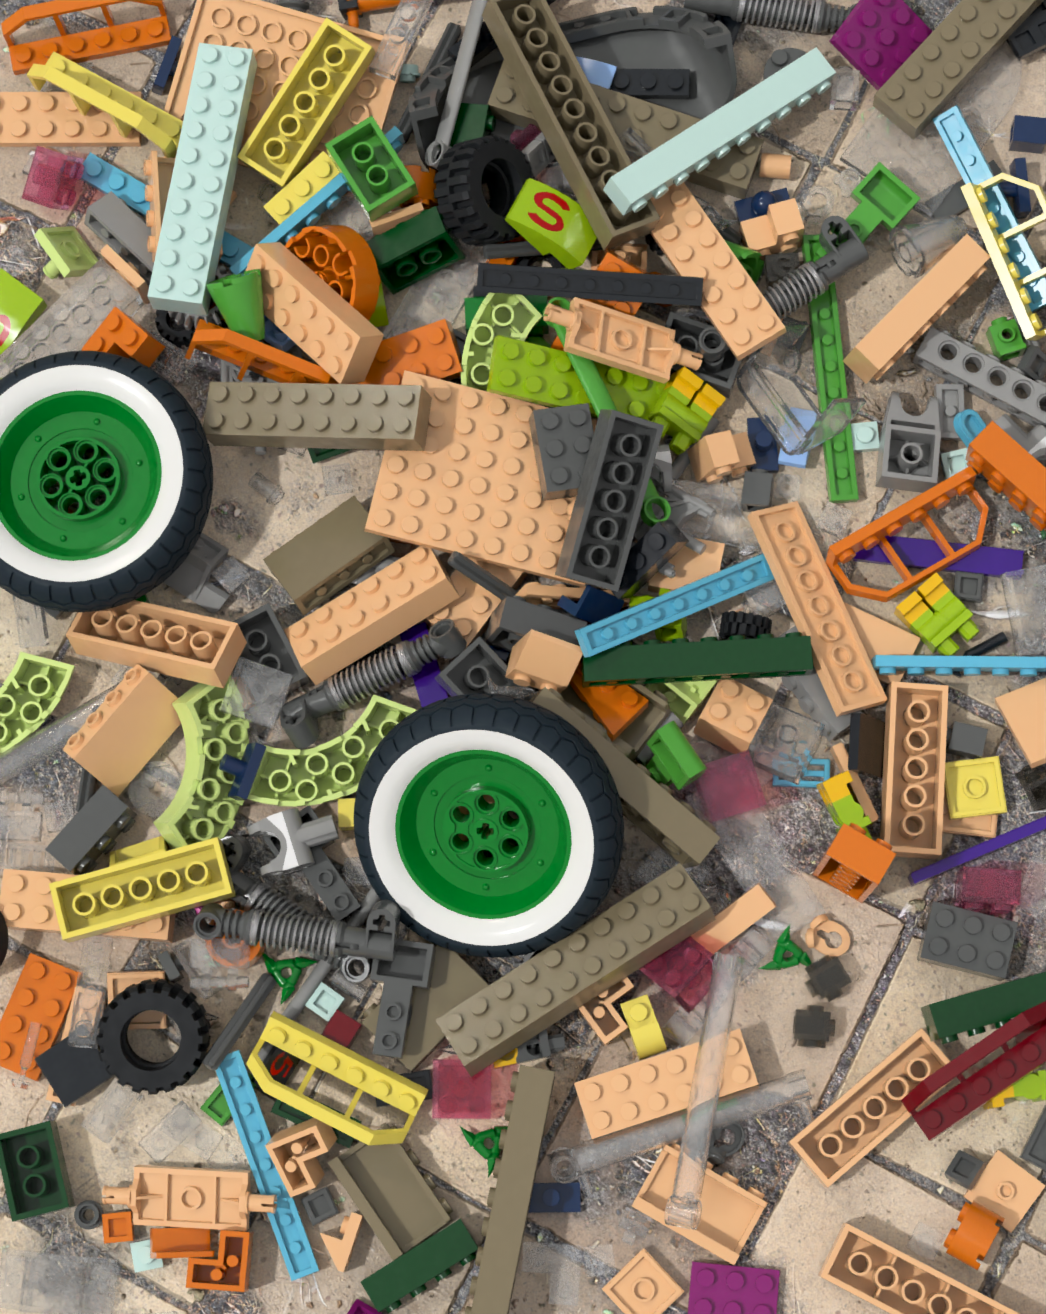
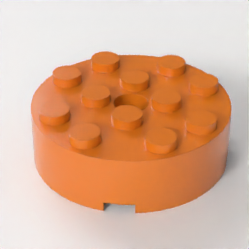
[285,225,381,321]

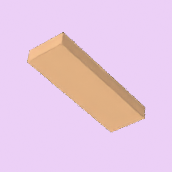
[830,743,879,827]
[691,882,776,958]

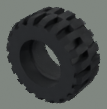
[434,135,535,246]
[96,979,211,1095]

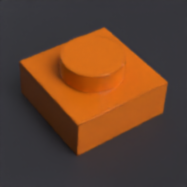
[102,1211,135,1244]

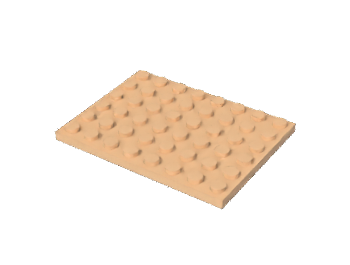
[164,0,409,200]
[364,370,597,587]

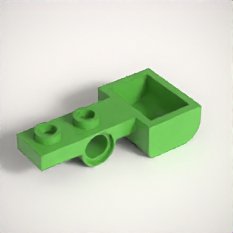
[815,162,920,258]
[645,721,707,790]

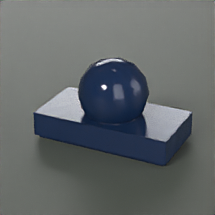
[734,188,790,224]

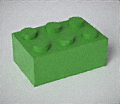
[325,116,418,222]

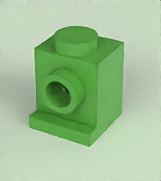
[986,317,1027,362]

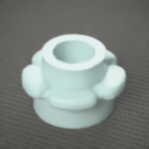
[399,64,420,83]

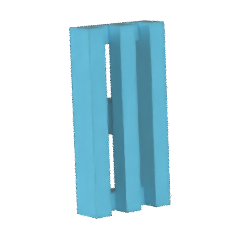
[772,757,830,788]

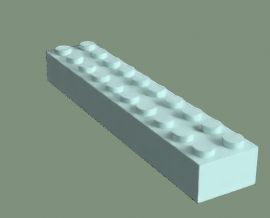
[147,43,257,316]

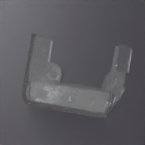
[737,321,866,455]

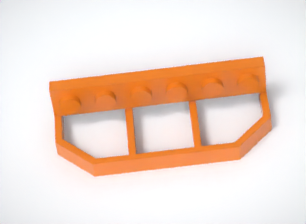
[1,0,171,75]
[185,319,350,384]
[826,465,989,603]

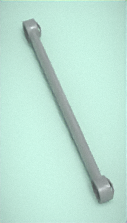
[425,0,488,170]

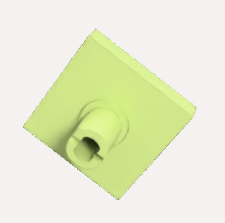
[34,226,104,279]

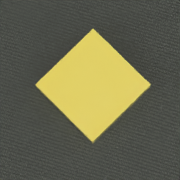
[944,756,1007,820]

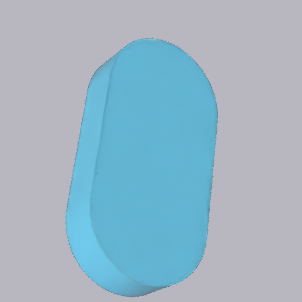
[953,409,987,448]

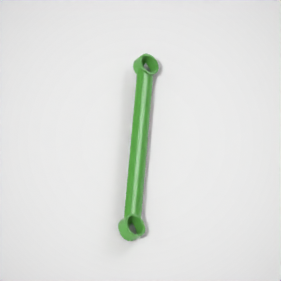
[543,297,671,527]

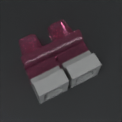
[510,123,555,177]

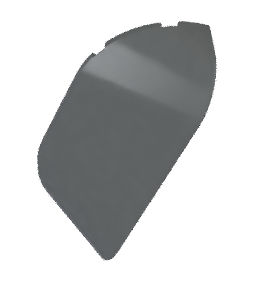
[408,6,737,185]

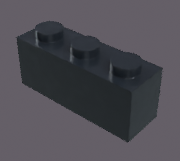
[612,520,689,600]

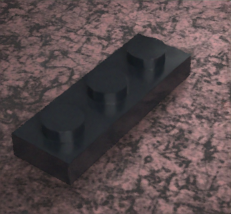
[610,69,690,99]

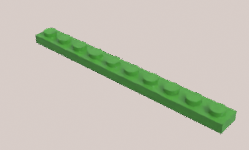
[801,234,859,503]

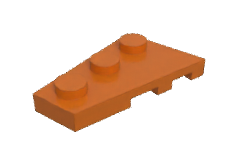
[569,659,649,742]

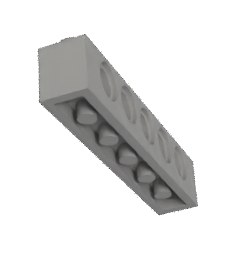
[912,327,1046,428]

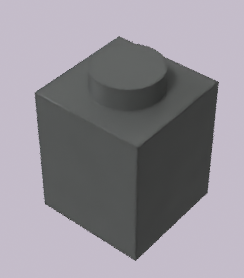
[741,469,774,512]
[946,721,988,759]

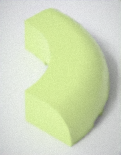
[461,292,542,400]
[0,651,75,755]
[153,675,250,850]
[247,694,417,807]

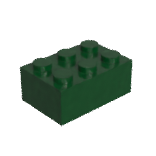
[367,206,465,295]
[0,1121,75,1222]

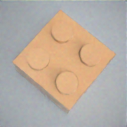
[693,680,773,759]

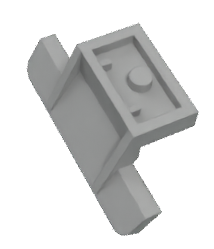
[163,533,230,613]

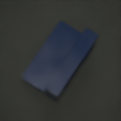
[557,585,624,623]

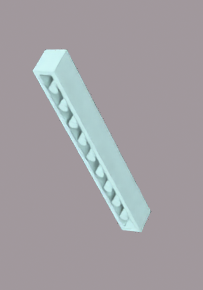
[603,47,836,216]

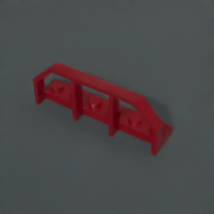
[901,1001,1046,1142]

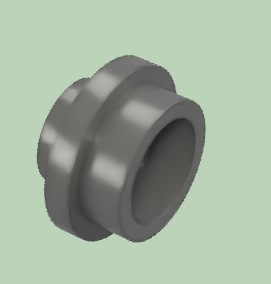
[74,1200,104,1229]

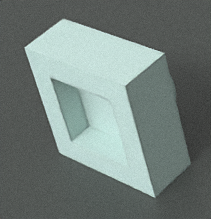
[851,421,880,453]
[939,448,968,480]
[305,982,346,1022]
[130,1240,165,1273]

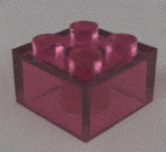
[22,145,84,210]
[695,750,767,824]
[955,866,1022,915]
[639,936,727,1014]
[432,1059,492,1120]

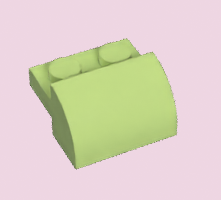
[645,680,719,724]

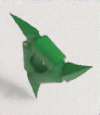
[758,925,815,971]
[263,953,317,1005]
[460,1126,508,1177]

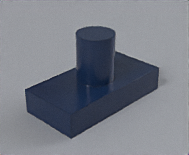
[152,35,182,96]
[998,158,1031,219]
[747,417,779,473]
[219,742,266,801]
[528,1182,581,1213]

